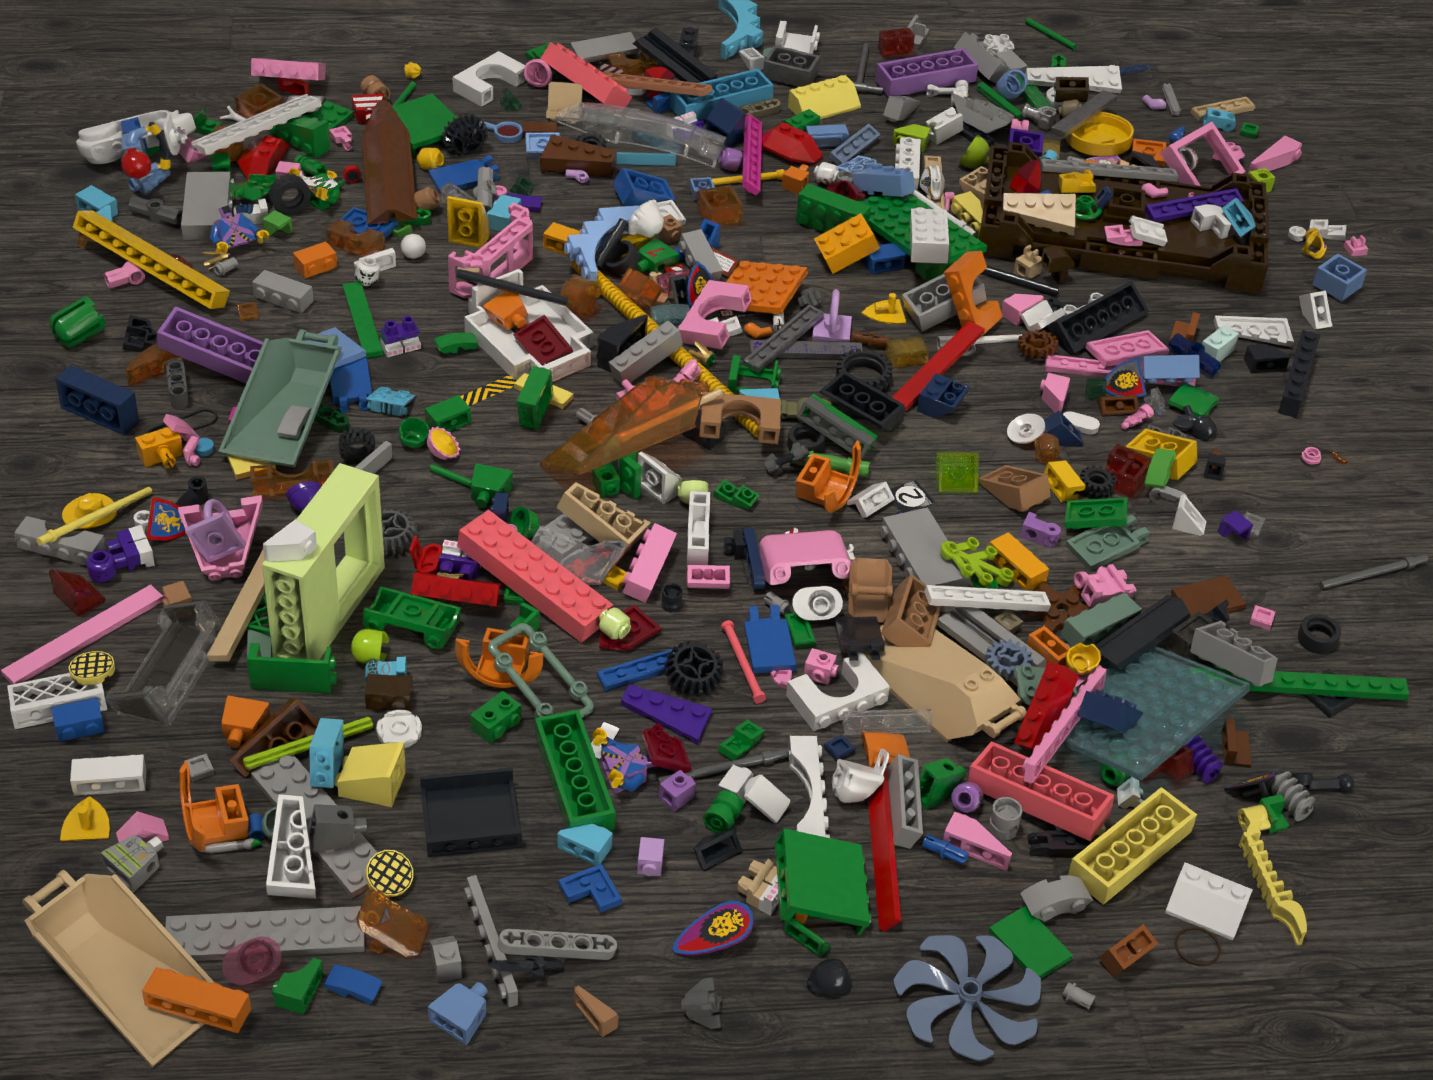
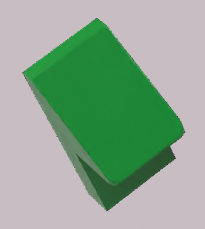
[193,108,223,135]

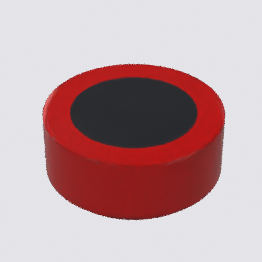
[343,165,361,183]

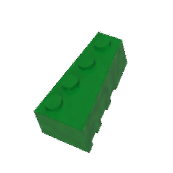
[268,114,330,159]

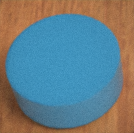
[194,438,214,457]

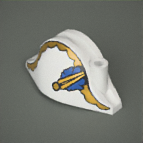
[919,165,945,200]

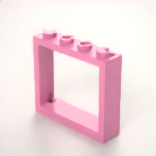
[1160,122,1245,187]

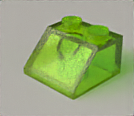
[935,452,979,492]

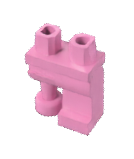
[1074,564,1136,608]

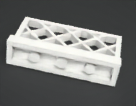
[7,673,107,729]

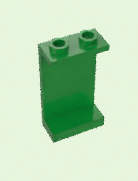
[247,643,337,693]

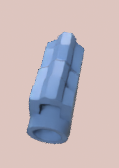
[127,168,170,195]

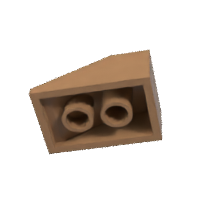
[978,465,1051,512]

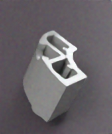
[1020,875,1093,922]

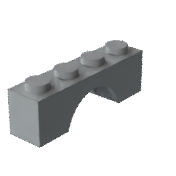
[14,516,106,565]

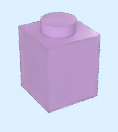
[637,837,664,876]

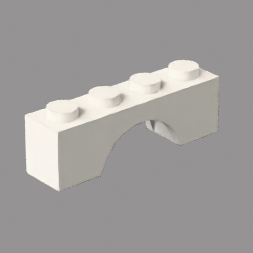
[687,491,710,566]

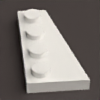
[1214,316,1294,347]

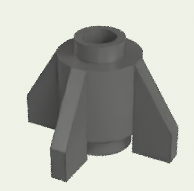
[681,977,723,1029]

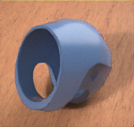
[996,69,1027,100]

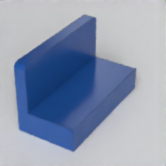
[646,92,671,114]

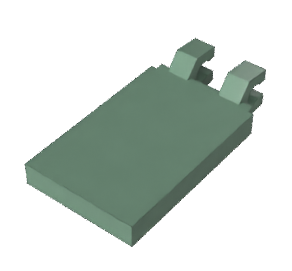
[1066,514,1150,572]

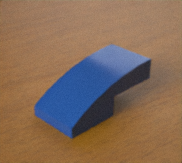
[323,964,383,1005]

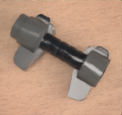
[765,442,810,476]

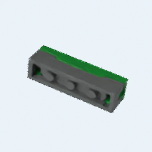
[796,394,878,459]

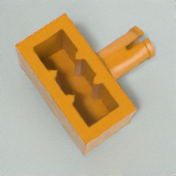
[135,427,184,468]

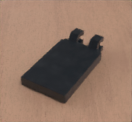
[834,616,885,661]

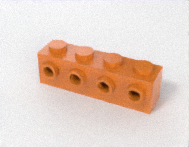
[142,967,251,1033]

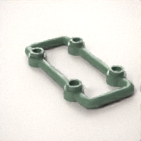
[488,623,594,719]

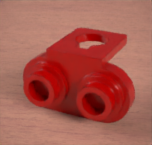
[409,536,443,574]

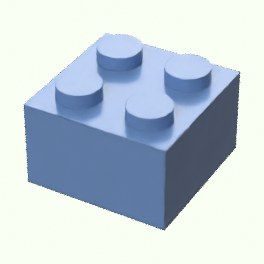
[1312,254,1367,301]

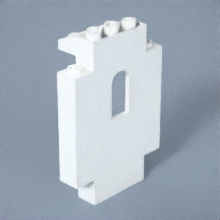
[464,269,593,382]

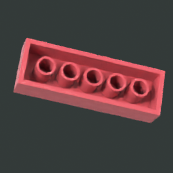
[540,42,632,114]
[968,741,1114,841]

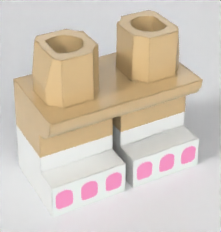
[737,859,779,916]

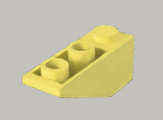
[951,191,982,237]

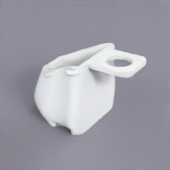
[832,749,889,803]

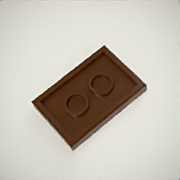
[1171,575,1247,622]

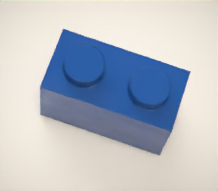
[863,243,906,274]
[51,698,105,742]

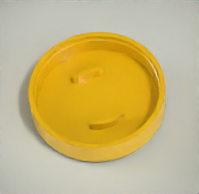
[1066,112,1134,156]

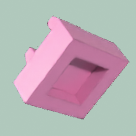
[1343,235,1368,257]

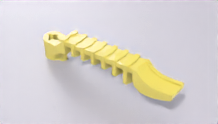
[1238,805,1307,946]

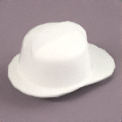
[792,586,843,621]

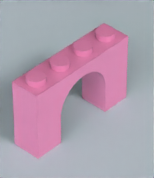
[251,58,326,80]
[678,280,752,349]

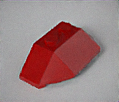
[762,122,823,165]
[237,136,290,180]

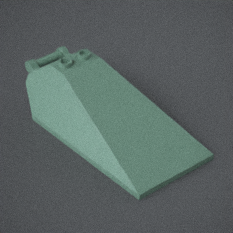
[218,329,342,468]

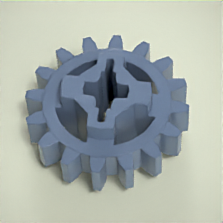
[984,639,1033,681]

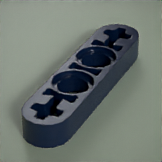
[742,528,765,591]

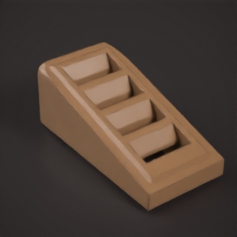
[573,986,619,1037]

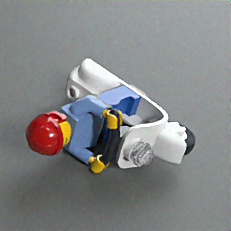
[76,110,196,180]

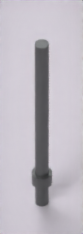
[1319,554,1429,589]
[658,749,790,786]

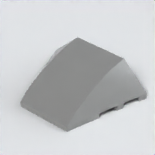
[953,94,1015,133]

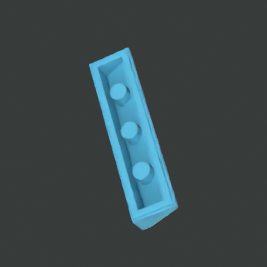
[617,152,676,166]

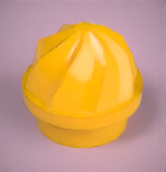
[404,62,421,79]

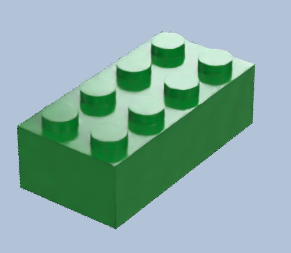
[796,183,871,233]

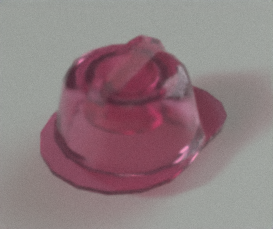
[222,936,282,986]

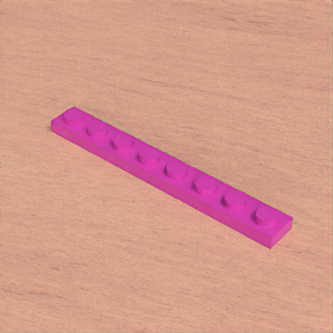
[742,114,762,195]

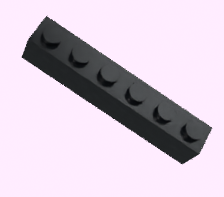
[1278,330,1320,418]

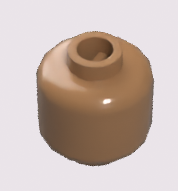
[414,187,440,211]

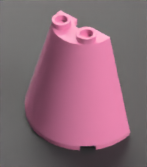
[178,495,263,581]

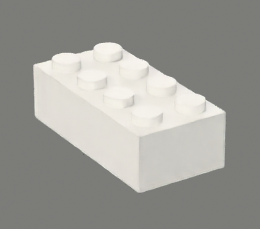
[910,207,949,263]

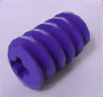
[1176,735,1224,784]

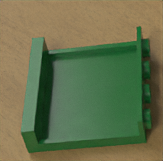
[392,93,457,159]
[775,828,871,936]

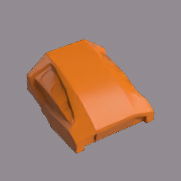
[860,730,910,769]

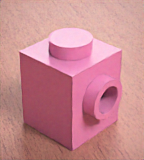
[804,648,839,685]

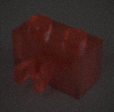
[878,28,915,56]

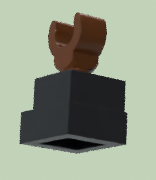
[1203,449,1226,480]

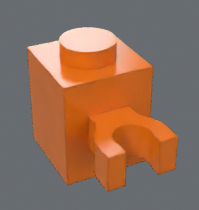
[781,164,809,194]

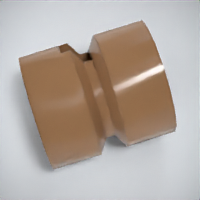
[360,75,390,101]

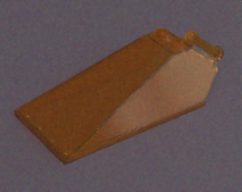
[540,376,708,476]

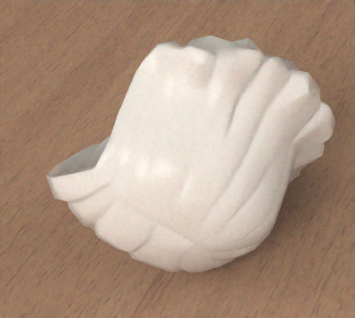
[628,199,664,237]

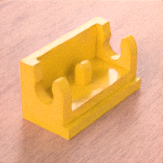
[1043,461,1086,503]

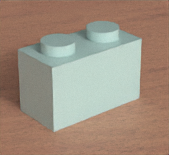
[1199,325,1239,367]

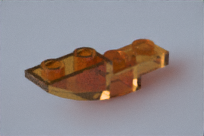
[125,343,183,386]

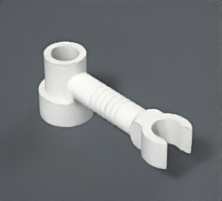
[926,80,969,97]

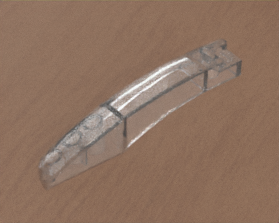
[554,102,727,168]

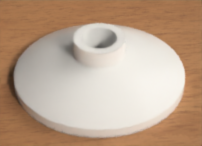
[1007,414,1045,444]

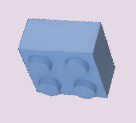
[689,177,716,200]

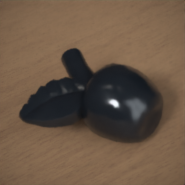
[1173,405,1217,441]

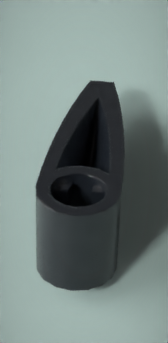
[175,476,209,507]

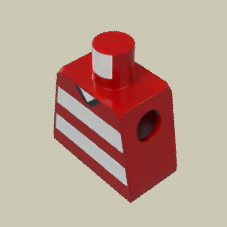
[351,94,384,125]

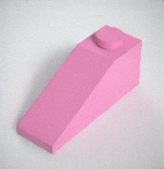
[943,812,1012,871]

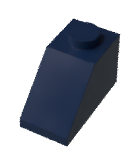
[1041,411,1084,447]

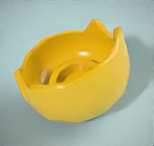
[1065,643,1101,676]

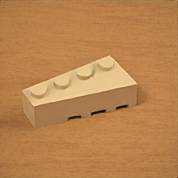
[1003,193,1076,236]
[556,482,651,559]

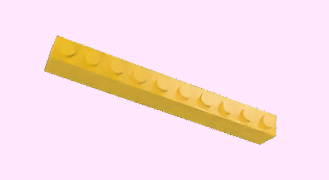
[73,210,230,309]

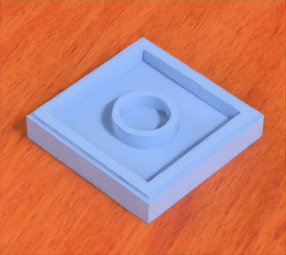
[526,133,560,157]

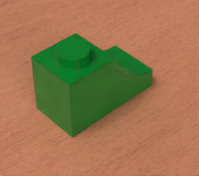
[272,958,324,1014]

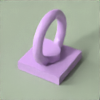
[812,289,852,342]
[185,499,246,563]

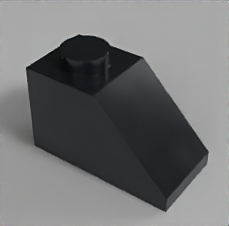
[1244,344,1290,373]

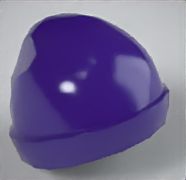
[286,481,322,513]

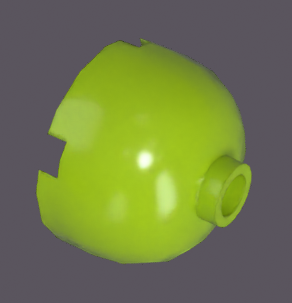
[958,135,990,169]

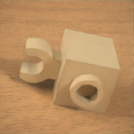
[1013,245,1042,279]

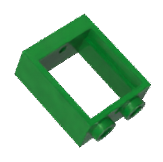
[517,366,554,430]

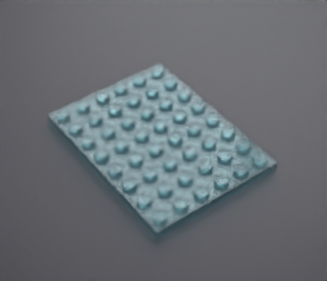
[1061,646,1250,780]

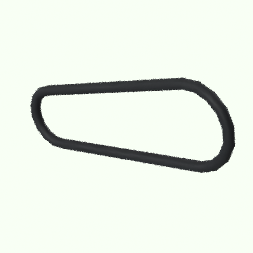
[146,408,218,434]

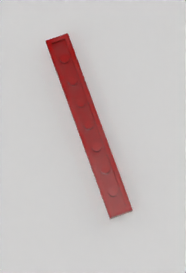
[892,320,985,413]
[868,770,901,932]

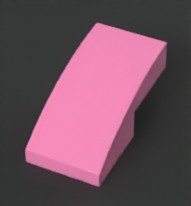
[1104,225,1143,246]
[163,414,201,441]

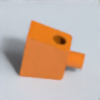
[483,291,528,330]
[222,696,271,748]

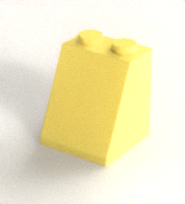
[335,742,406,807]

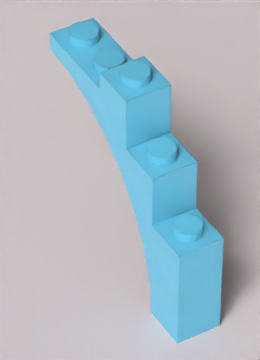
[718,0,763,59]

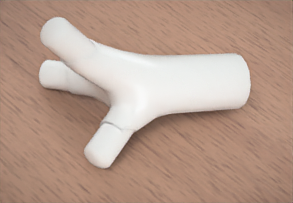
[220,106,246,122]

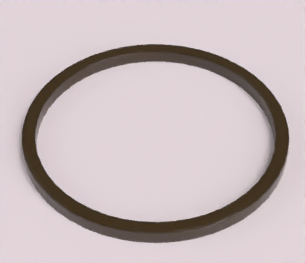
[1175,927,1221,966]

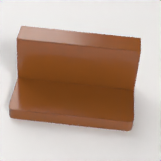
[1169,312,1200,350]

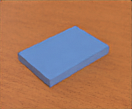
[306,327,366,368]

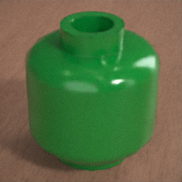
[1100,754,1134,787]

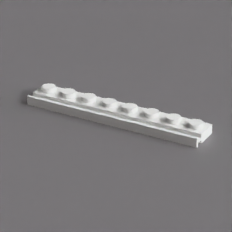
[191,94,322,155]

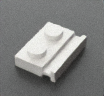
[1129,216,1168,247]

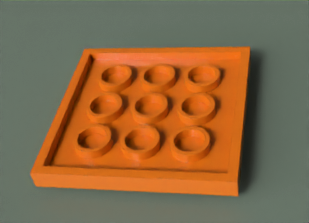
[726,261,808,314]

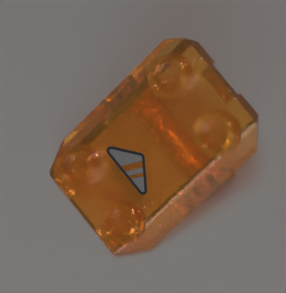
[356,889,429,957]

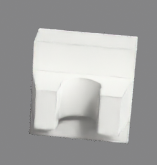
[1117,777,1144,809]

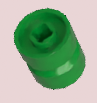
[703,790,744,833]

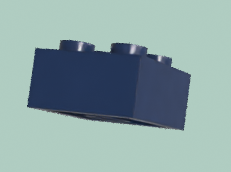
[490,492,509,523]

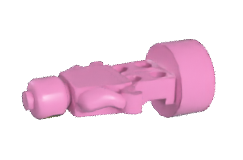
[1121,404,1154,430]

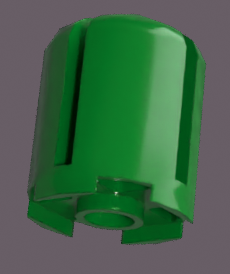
[49,296,106,348]

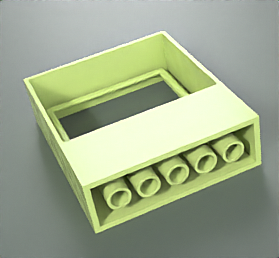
[262,463,385,660]

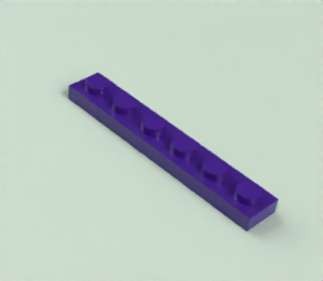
[1145,188,1244,222]

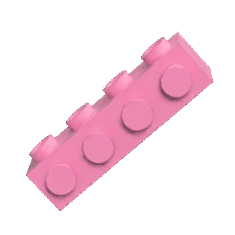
[622,523,677,603]

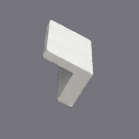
[354,248,396,271]
[1020,300,1065,332]
[846,482,895,518]

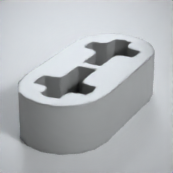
[1149,486,1188,511]

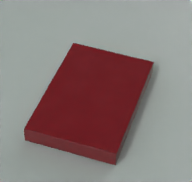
[513,315,574,366]

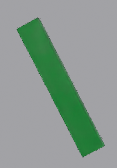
[342,282,383,358]

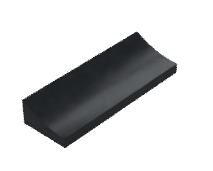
[1047,280,1149,355]

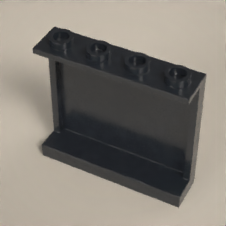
[420,768,522,857]

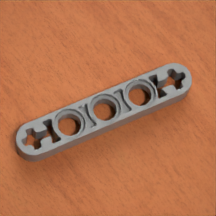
[497,929,617,960]

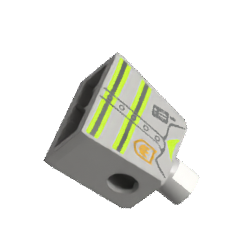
[101,835,164,893]

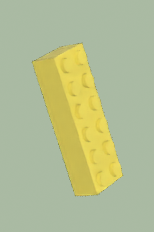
[1068,787,1197,905]

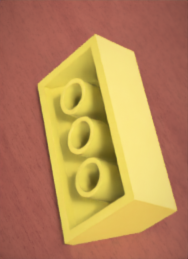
[788,75,861,120]

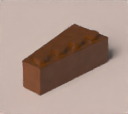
[540,134,617,177]

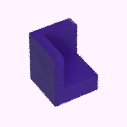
[1218,511,1253,540]

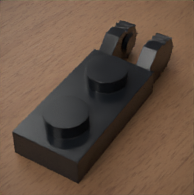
[1027,830,1094,856]

